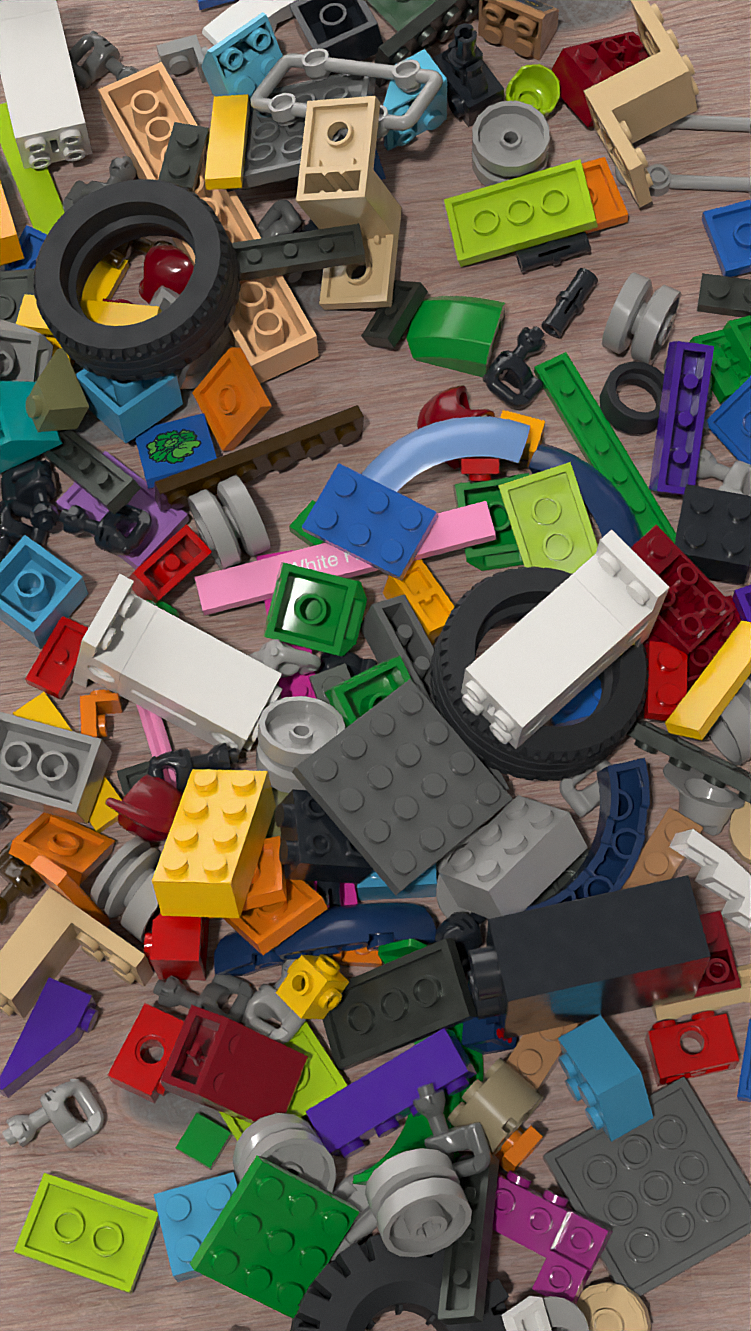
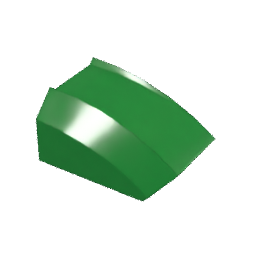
[406,296,506,378]
[453,473,529,571]
[263,562,367,656]
[325,655,412,728]

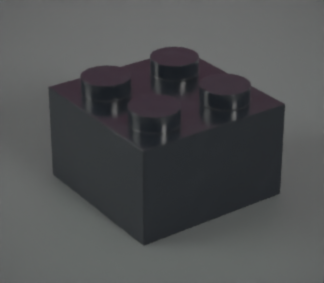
[289,0,383,76]
[674,484,751,584]

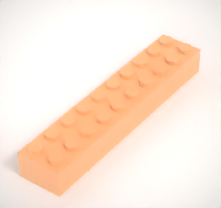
[98,62,319,383]

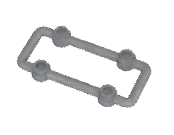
[250,49,443,138]
[615,115,751,197]

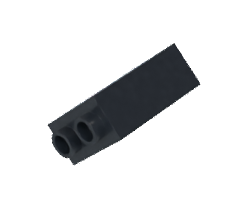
[467,875,711,1039]

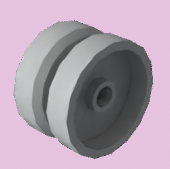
[472,101,550,187]
[602,272,682,365]
[187,475,271,570]
[255,696,345,793]
[232,1113,336,1193]
[365,1148,472,1257]

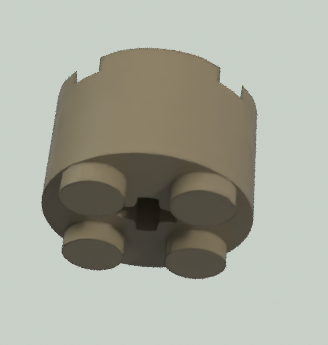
[447,1057,544,1156]

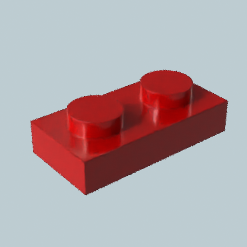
[460,456,499,481]
[25,616,88,699]
[644,641,688,721]

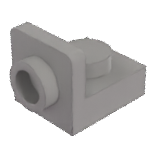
[156,34,208,82]

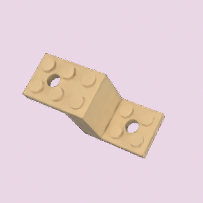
[584,0,699,208]
[296,96,402,310]
[0,887,154,1019]

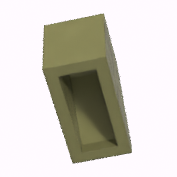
[26,348,89,432]

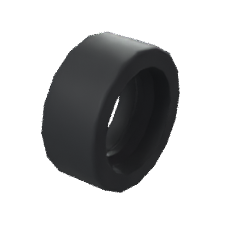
[599,361,664,435]

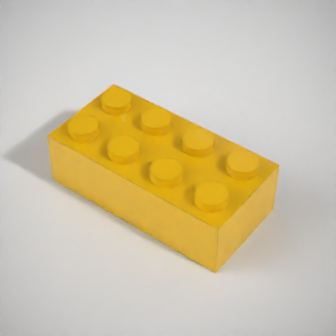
[152,769,276,918]

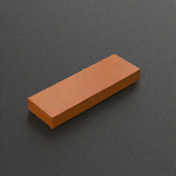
[30,855,111,927]

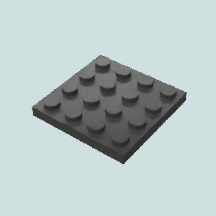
[227,73,376,192]
[292,679,512,895]
[543,1077,751,1297]

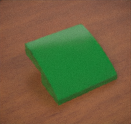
[689,315,751,404]

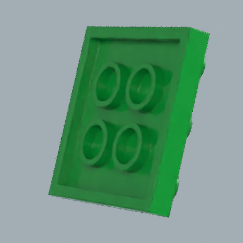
[189,1155,359,1318]

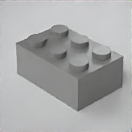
[0,712,112,824]
[439,795,588,919]

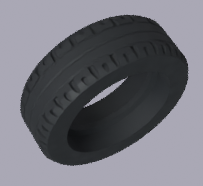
[33,179,241,381]
[430,567,649,781]

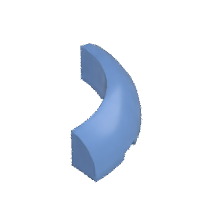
[361,417,530,492]

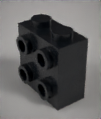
[275,789,374,884]

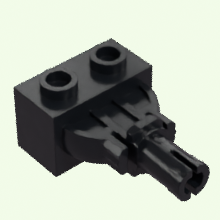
[432,24,504,127]

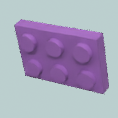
[56,451,189,569]

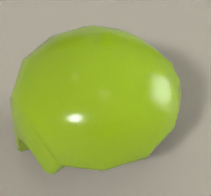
[505,64,560,118]

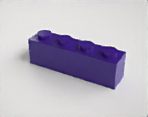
[649,341,714,495]
[306,1028,477,1159]

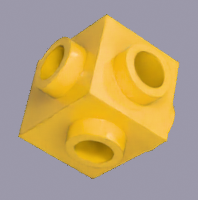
[276,954,349,1019]

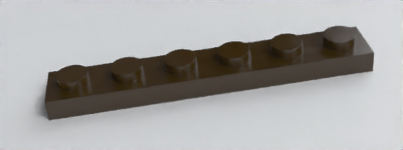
[154,405,364,512]

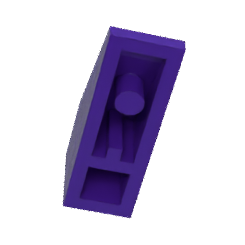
[0,977,98,1098]

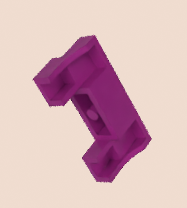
[461,1155,613,1304]

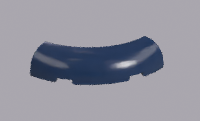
[528,443,643,548]
[524,758,650,911]
[214,903,436,976]

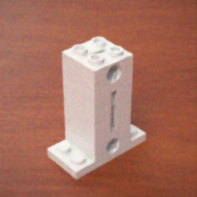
[0,0,92,169]
[461,530,670,749]
[72,574,283,755]

